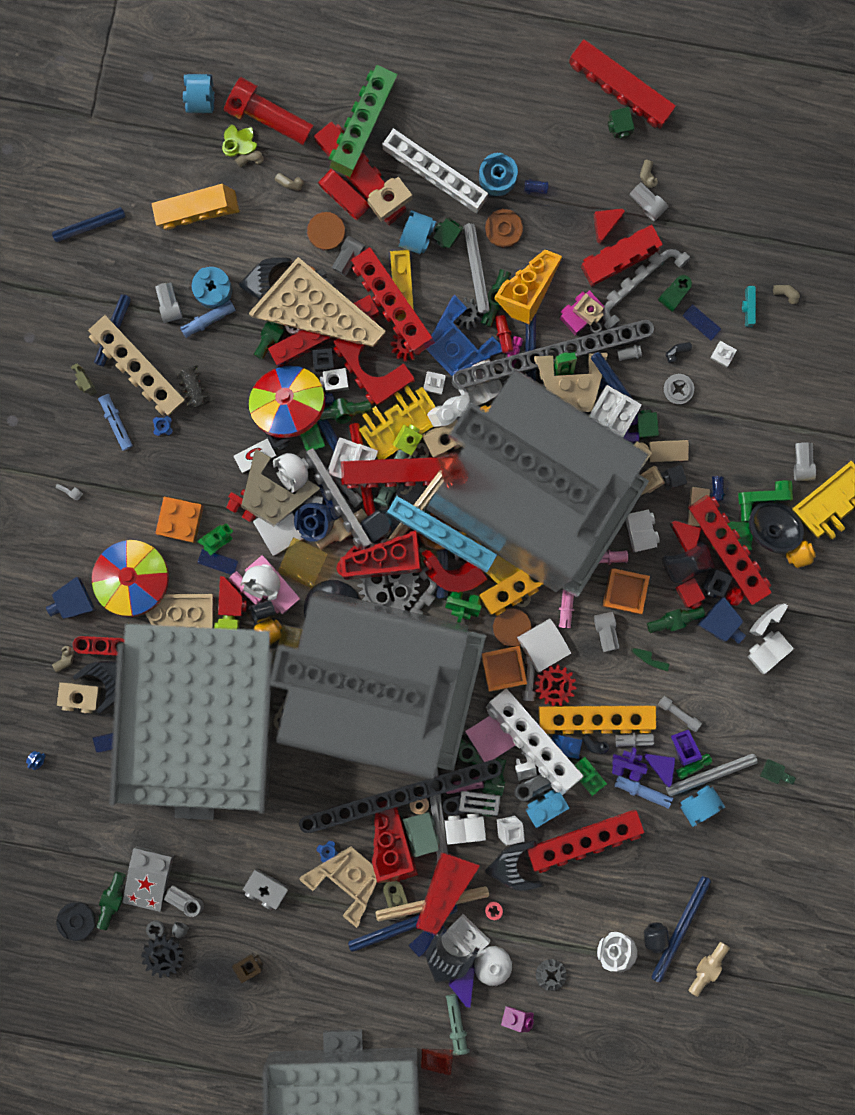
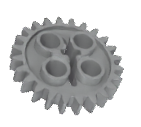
[358,573,420,610]

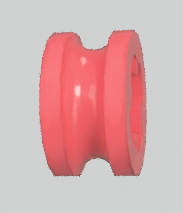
[485,902,503,920]

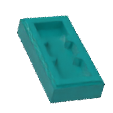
[742,286,756,327]

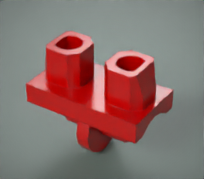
[226,489,256,522]

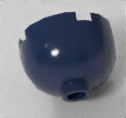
[294,503,333,542]

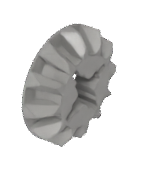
[664,374,694,404]

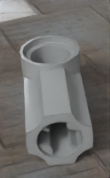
[629,183,668,221]
[156,282,182,323]
[794,443,816,481]
[594,612,619,652]
[164,885,204,917]

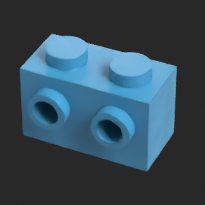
[525,789,569,828]

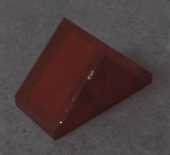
[437,453,468,489]
[421,1048,452,1075]

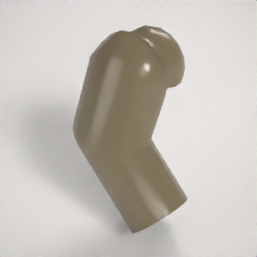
[235,150,264,168]
[640,160,658,188]
[275,173,304,191]
[773,285,800,304]
[52,646,75,673]

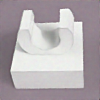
[710,341,737,368]
[424,371,446,395]
[515,759,537,781]

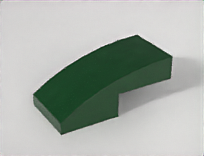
[631,648,669,671]

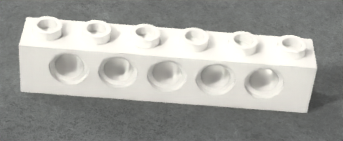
[383,129,488,214]
[486,688,583,795]

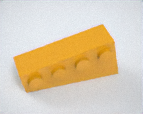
[152,184,239,230]

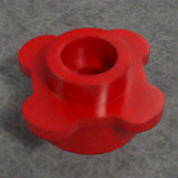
[726,587,744,606]

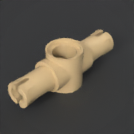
[315,508,368,550]
[689,942,730,997]

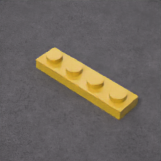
[390,250,414,321]

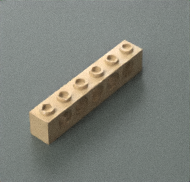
[88,315,185,416]

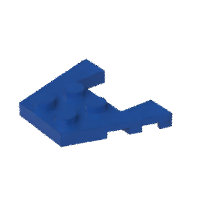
[426,295,502,376]

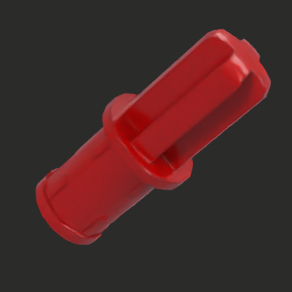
[494,315,513,354]

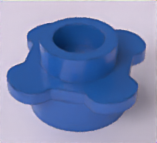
[153,416,173,436]
[26,751,45,770]
[317,841,339,863]

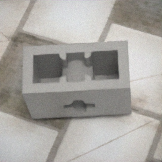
[243,868,289,910]

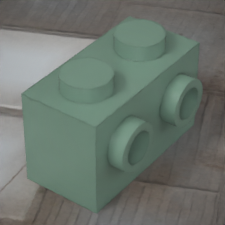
[403,812,440,857]

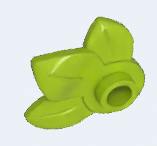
[222,125,257,157]

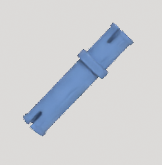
[180,300,236,338]
[98,394,133,451]
[615,776,673,809]

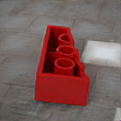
[581,225,663,287]
[341,530,422,580]
[416,852,480,934]

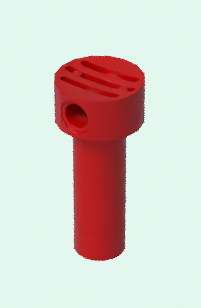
[224,77,314,145]

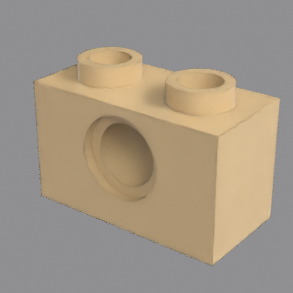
[367,177,412,222]
[422,419,461,458]
[57,682,101,713]

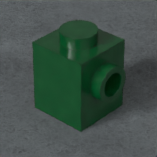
[608,107,634,139]
[433,217,464,249]
[636,410,659,439]

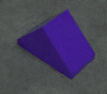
[671,730,702,765]
[643,753,675,788]
[449,965,474,1007]

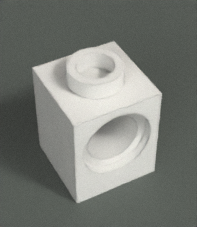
[320,368,349,393]
[497,816,524,845]

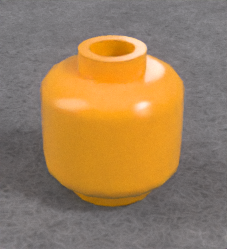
[786,540,816,568]
[254,619,282,646]

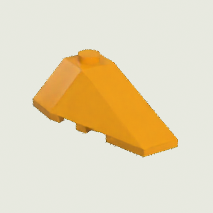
[495,250,562,324]

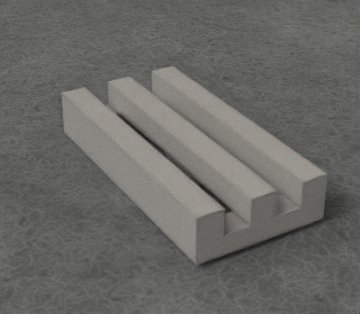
[459,791,500,815]

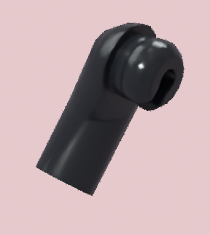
[665,342,692,363]
[581,734,610,754]

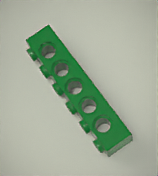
[329,65,398,177]

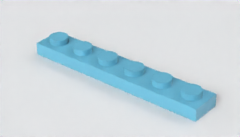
[386,496,497,573]

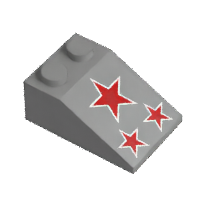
[123,846,174,912]

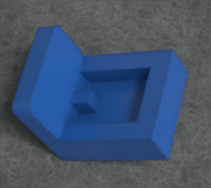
[552,734,582,759]

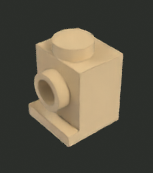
[573,293,604,326]

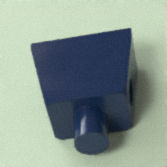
[46,577,96,619]
[698,598,746,644]

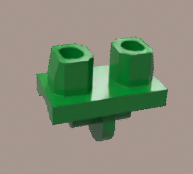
[198,523,233,556]
[445,592,481,623]
[574,757,607,796]

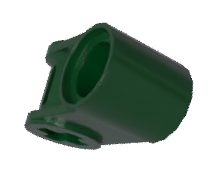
[658,275,692,312]

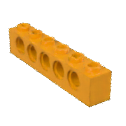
[479,570,543,616]
[539,706,656,734]

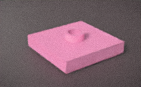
[465,716,515,762]

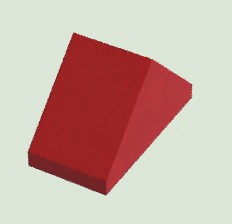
[594,209,625,244]
[670,521,701,552]

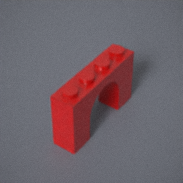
[333,316,415,407]

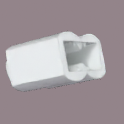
[427,395,470,427]
[625,509,660,552]
[747,631,794,674]
[444,813,486,844]

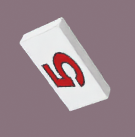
[234,439,276,473]

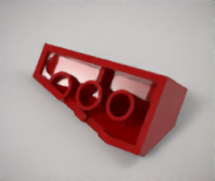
[372,800,418,883]

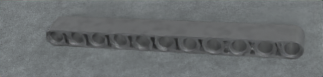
[452,320,654,389]

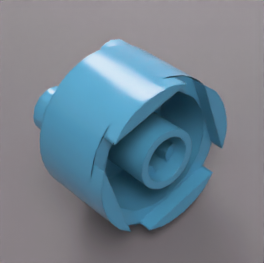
[183,74,214,113]
[479,153,518,196]
[398,210,436,254]
[192,267,232,309]
[680,785,725,827]

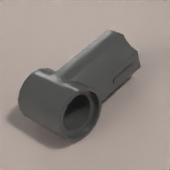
[332,236,366,277]
[514,774,552,801]

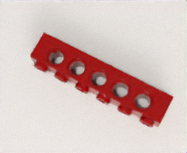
[351,247,435,355]
[688,495,772,605]
[527,809,644,873]

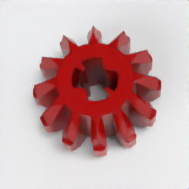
[390,331,421,362]

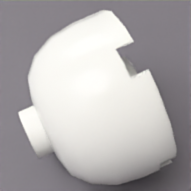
[273,453,309,493]
[240,564,281,600]
[597,932,637,972]
[474,946,512,986]

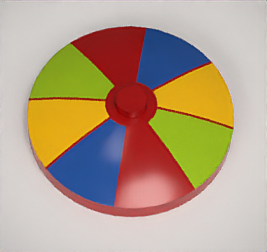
[249,366,325,438]
[92,540,169,617]

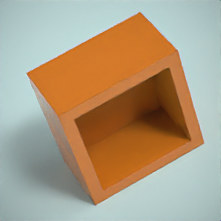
[155,497,204,544]
[602,568,650,614]
[481,646,527,691]

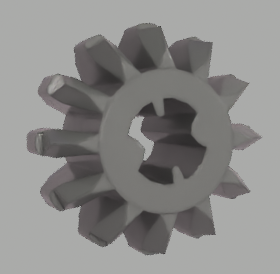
[453,297,483,330]

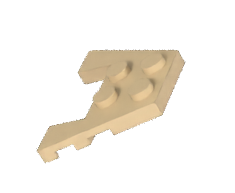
[534,353,607,412]
[299,846,377,928]

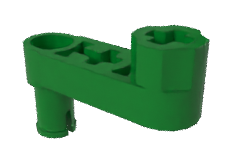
[738,480,793,522]

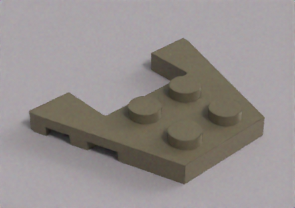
[241,449,320,527]

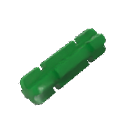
[676,754,713,779]

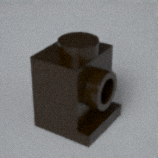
[232,953,264,984]

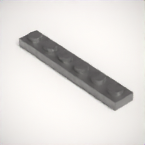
[305,448,371,550]

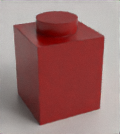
[675,578,705,609]

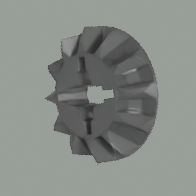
[536,959,567,991]

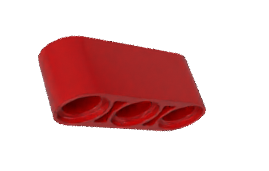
[318,169,370,220]
[73,636,125,655]

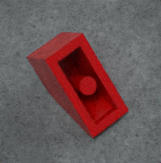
[218,576,247,616]

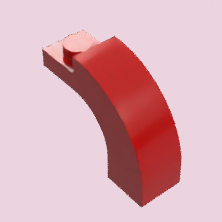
[421,549,487,592]

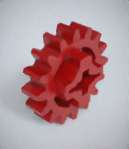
[534,665,577,707]

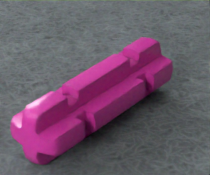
[507,336,523,368]

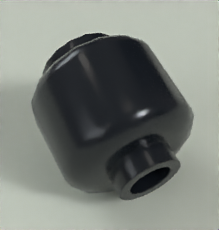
[643,922,670,953]

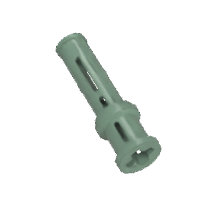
[374,450,409,508]
[446,994,470,1055]

